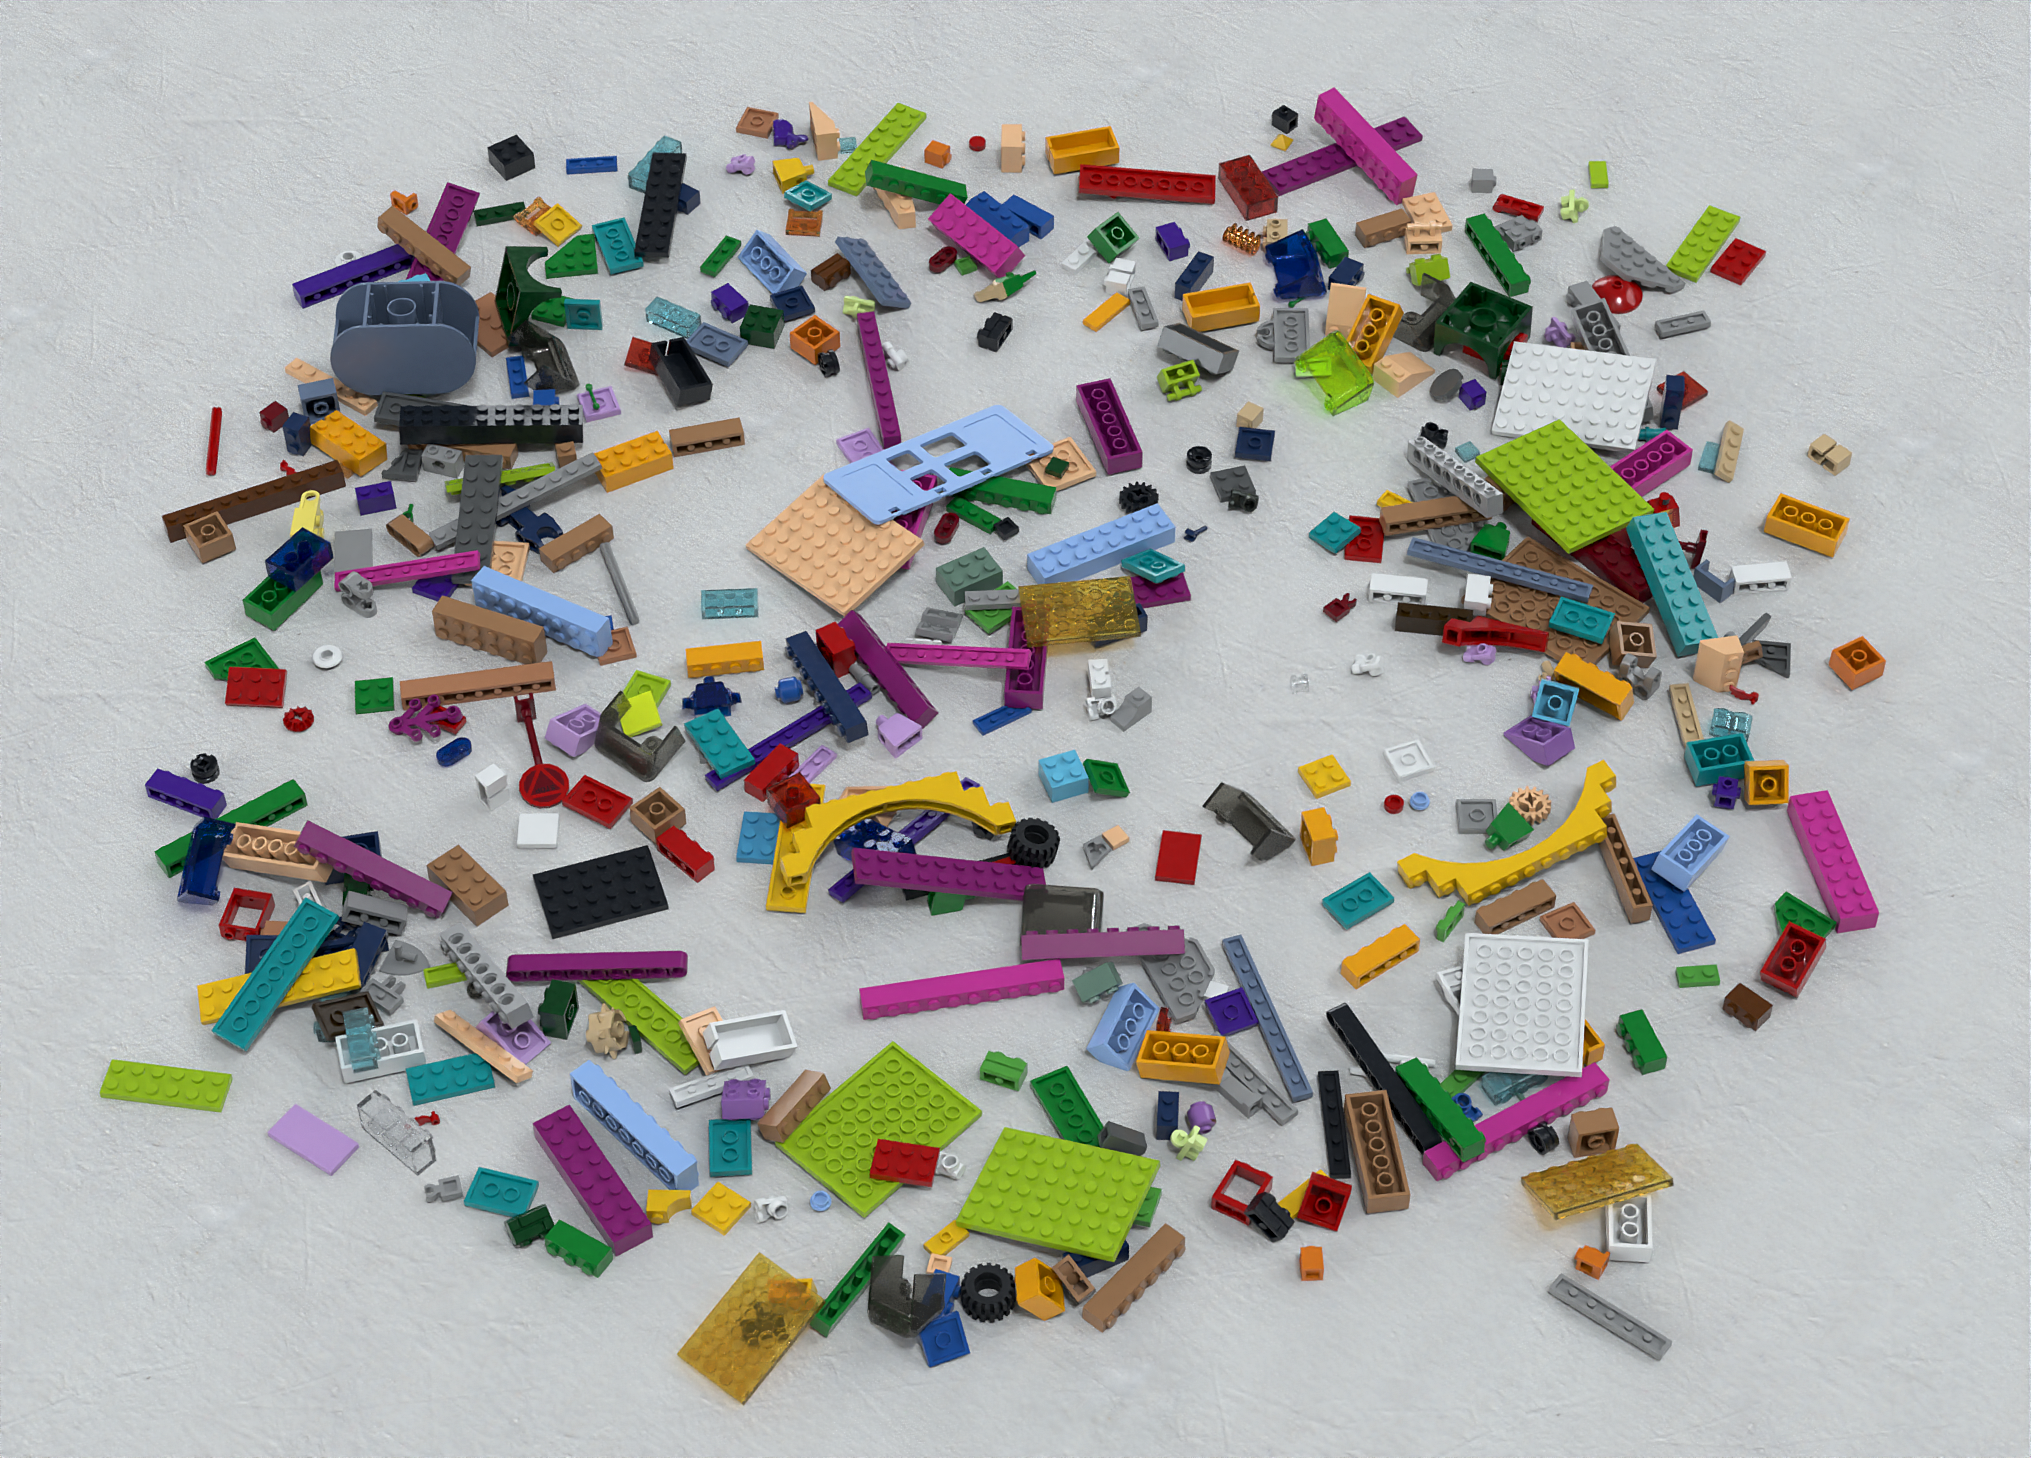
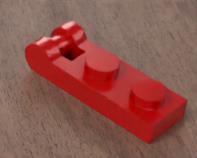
[1493,194,1544,222]

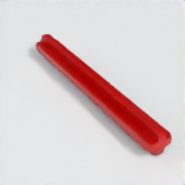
[206,407,222,476]

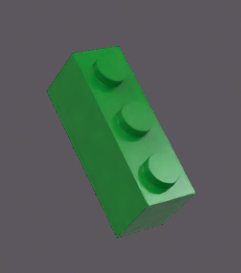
[1306,218,1349,269]
[1616,1009,1668,1075]
[544,1219,613,1278]

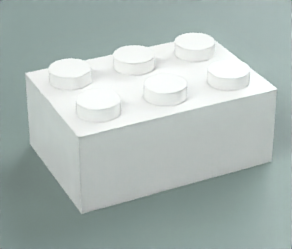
[1605,1192,1653,1263]

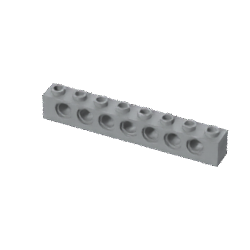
[1408,437,1503,518]
[439,922,534,1029]

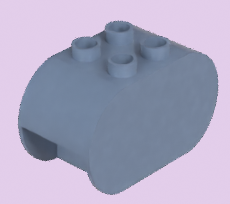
[330,281,479,397]

